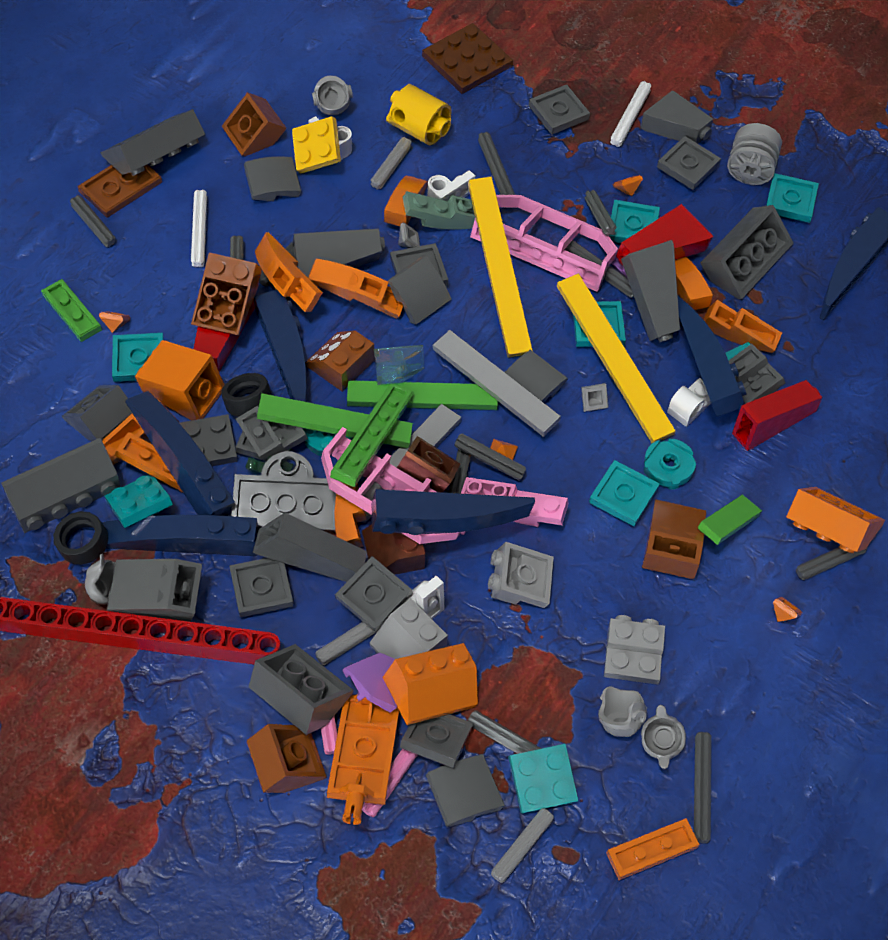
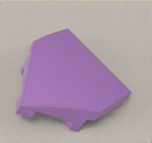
[343,653,397,713]

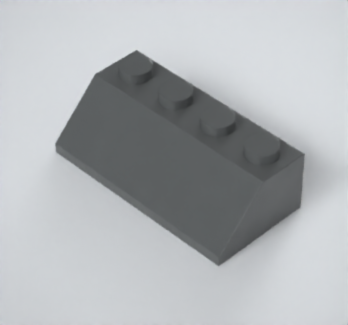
[100,109,205,176]
[700,205,793,299]
[1,438,121,533]

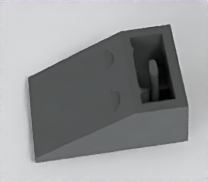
[107,559,202,622]

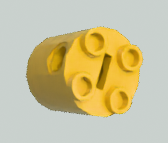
[386,84,452,145]

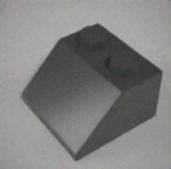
[62,385,132,441]

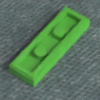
[41,279,102,342]
[698,494,762,545]

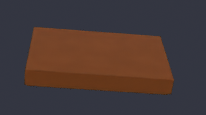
[77,164,162,218]

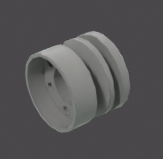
[727,123,782,185]

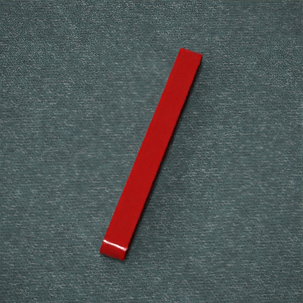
[0,597,281,665]

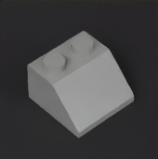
[370,598,448,659]

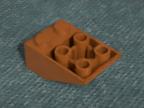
[191,253,262,336]
[642,499,706,579]

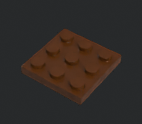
[422,23,513,94]

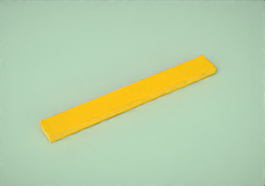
[468,177,533,358]
[557,273,675,443]

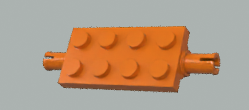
[327,694,400,825]

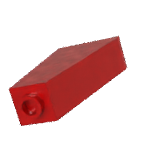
[616,204,713,265]
[194,300,255,372]
[732,380,823,451]

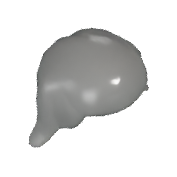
[85,554,116,605]
[641,705,686,769]

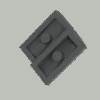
[244,157,301,201]
[388,255,451,324]
[728,344,785,404]
[505,350,568,403]
[236,406,308,459]
[426,754,505,827]

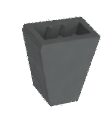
[641,90,713,144]

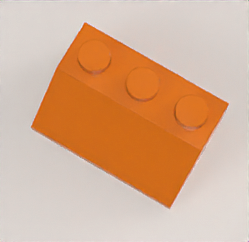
[786,487,885,553]
[383,643,478,725]

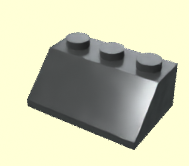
[249,644,353,735]

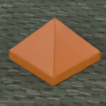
[613,175,643,196]
[99,311,131,333]
[490,439,518,460]
[773,597,802,622]

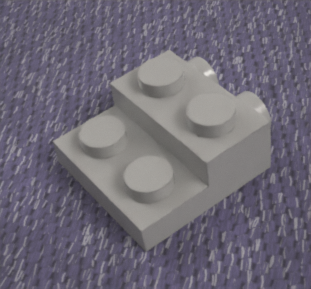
[488,542,554,608]
[604,615,665,685]

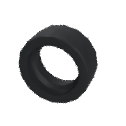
[221,373,272,417]
[53,511,108,565]

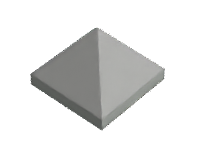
[398,222,420,249]
[581,383,608,412]

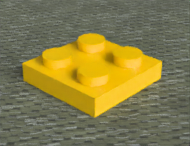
[292,116,341,174]

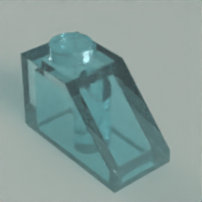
[374,345,424,385]

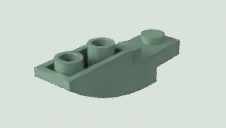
[402,191,475,230]

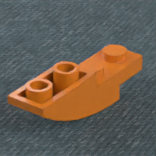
[255,232,323,312]
[308,258,403,319]

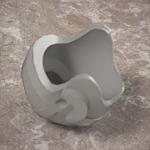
[312,75,353,115]
[598,686,647,737]

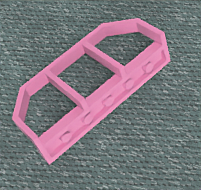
[470,195,618,292]
[321,427,466,544]

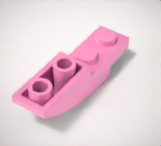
[461,477,569,527]

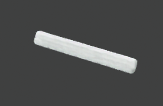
[610,81,651,147]
[191,190,207,268]

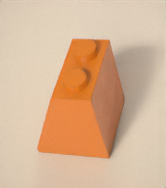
[135,340,224,421]

